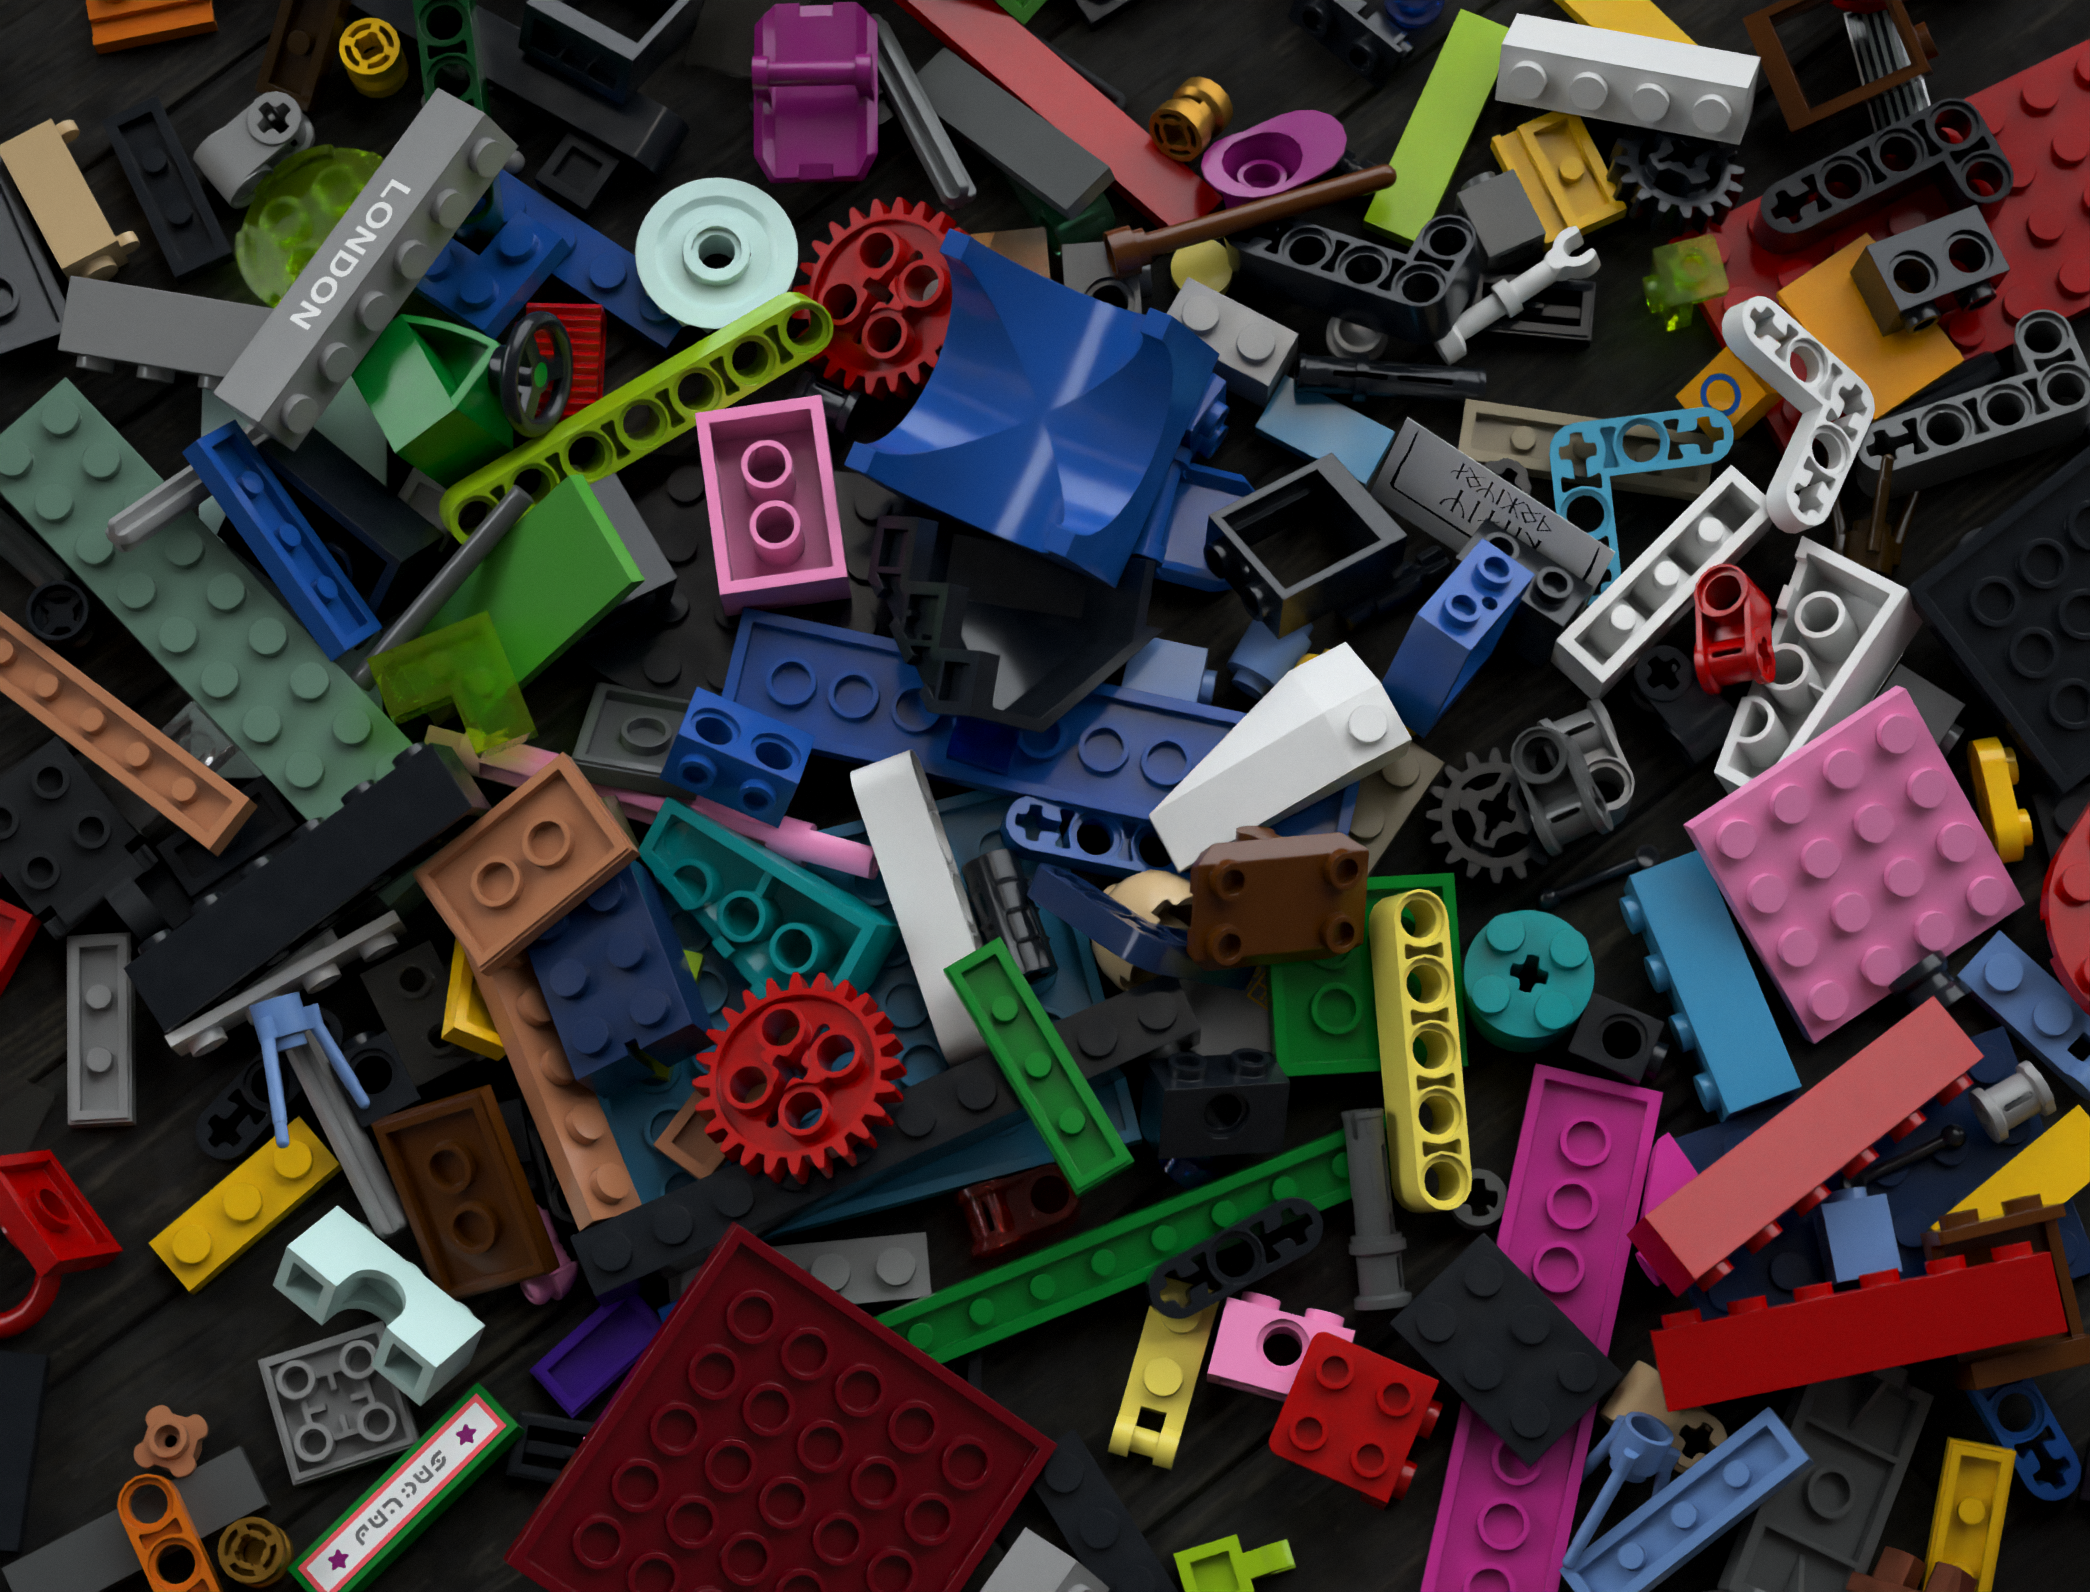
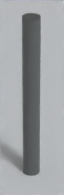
[350,485,534,692]

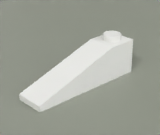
[1148,642,1412,873]

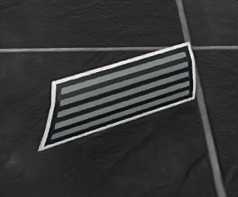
[1843,9,1931,133]

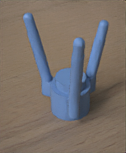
[249,992,370,1148]
[1562,1412,1681,1569]

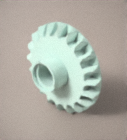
[635,178,798,334]

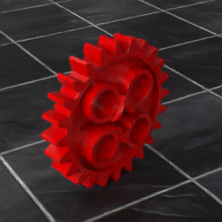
[792,197,971,401]
[692,972,907,1184]

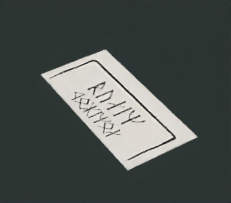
[1370,417,1616,617]

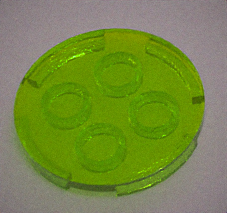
[235,144,384,309]

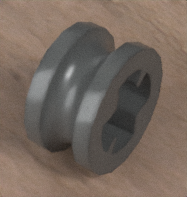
[1449,1168,1507,1231]

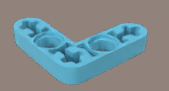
[1549,407,1734,605]

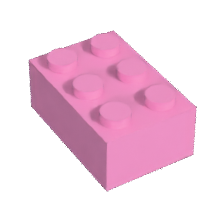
[695,395,852,616]

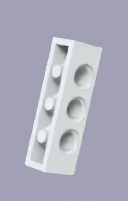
[1550,465,1772,700]

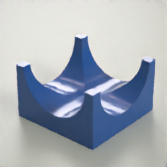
[844,228,1220,588]

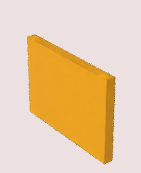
[1776,233,1965,424]

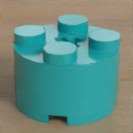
[1462,910,1594,1053]

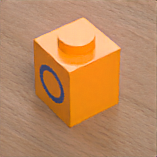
[1675,346,1783,442]

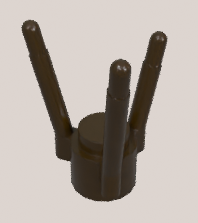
[1822,443,1923,579]

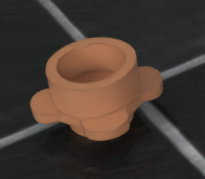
[134,1405,209,1478]

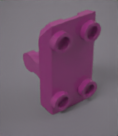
[752,2,878,183]

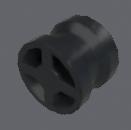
[1888,950,1972,1012]

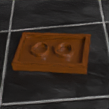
[371,1084,560,1301]

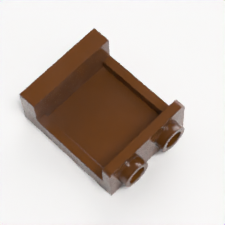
[1920,1193,2090,1390]

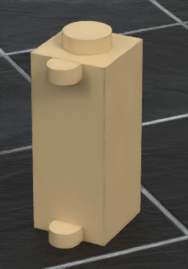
[0,119,140,281]

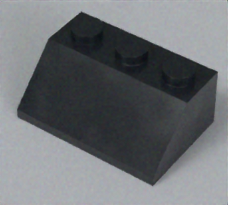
[217,427,445,651]

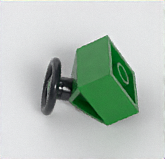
[351,311,574,490]

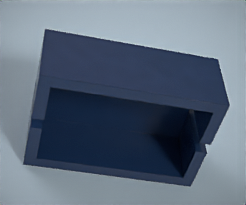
[526,860,715,1099]

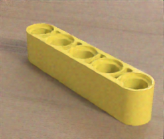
[1368,889,1472,1213]

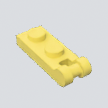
[1108,1276,1220,1470]

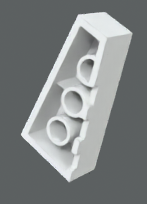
[1714,536,1923,795]

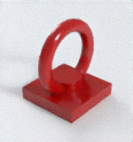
[0,1149,124,1339]

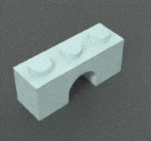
[273,1205,485,1406]

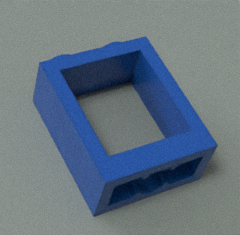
[1381,538,1535,738]

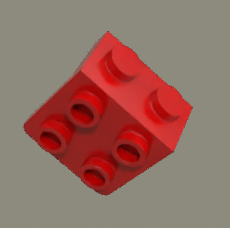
[1268,1332,1444,1511]

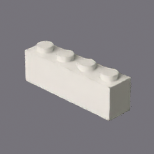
[1495,13,1761,145]

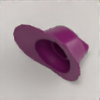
[1201,110,1347,209]

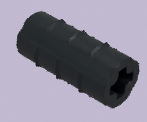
[961,848,1059,986]

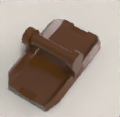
[1187,826,1369,971]

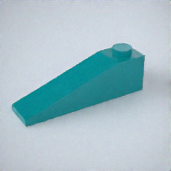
[638,796,901,1035]

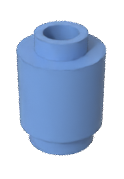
[1227,619,1314,700]

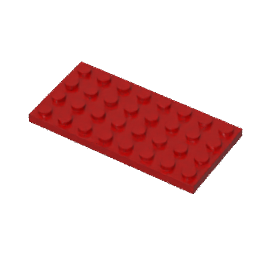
[1666,39,2090,457]

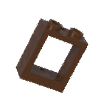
[1742,0,1939,136]

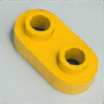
[1967,736,2033,864]

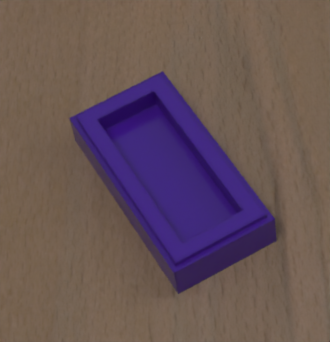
[529,1294,663,1420]

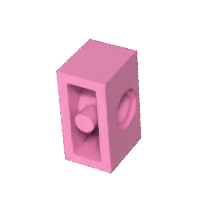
[1207,1291,1355,1402]

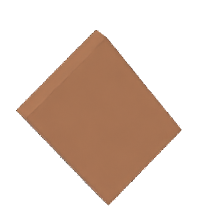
[412,752,641,977]

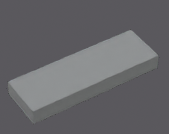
[67,932,136,1129]

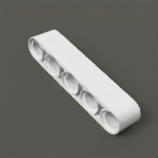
[850,749,989,1068]

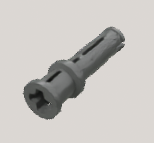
[1341,1108,1413,1310]

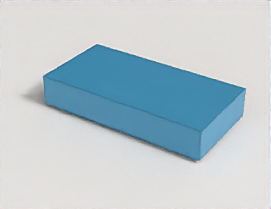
[1255,375,1395,489]

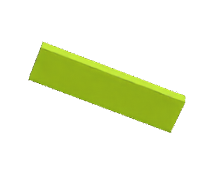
[1363,9,1510,248]

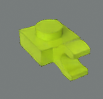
[1173,1534,1296,1592]

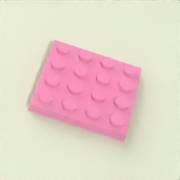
[1683,686,2025,1044]

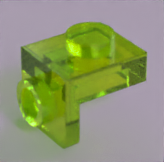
[1643,234,1729,331]

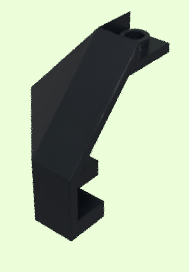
[868,515,1163,733]

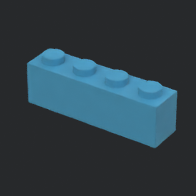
[1619,850,1802,1123]

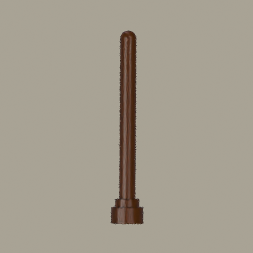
[1103,164,1397,281]

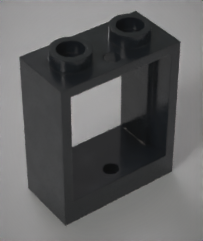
[518,0,703,105]
[1203,453,1407,639]

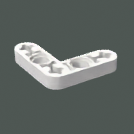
[1722,296,1875,534]

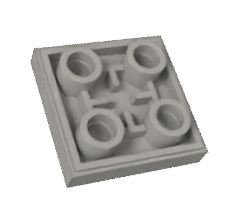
[258,1320,420,1488]

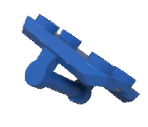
[1129,445,1255,592]

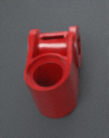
[1694,564,1776,695]

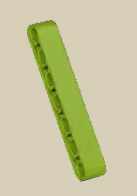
[439,292,834,544]

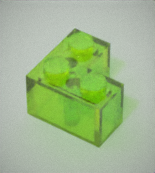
[367,611,539,760]

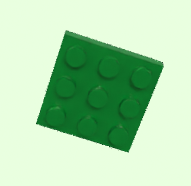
[1265,873,1468,1078]

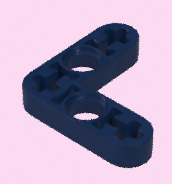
[1026,863,1257,990]

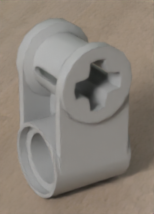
[193,91,315,209]
[1537,698,1635,827]

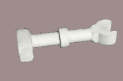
[1433,226,1601,366]

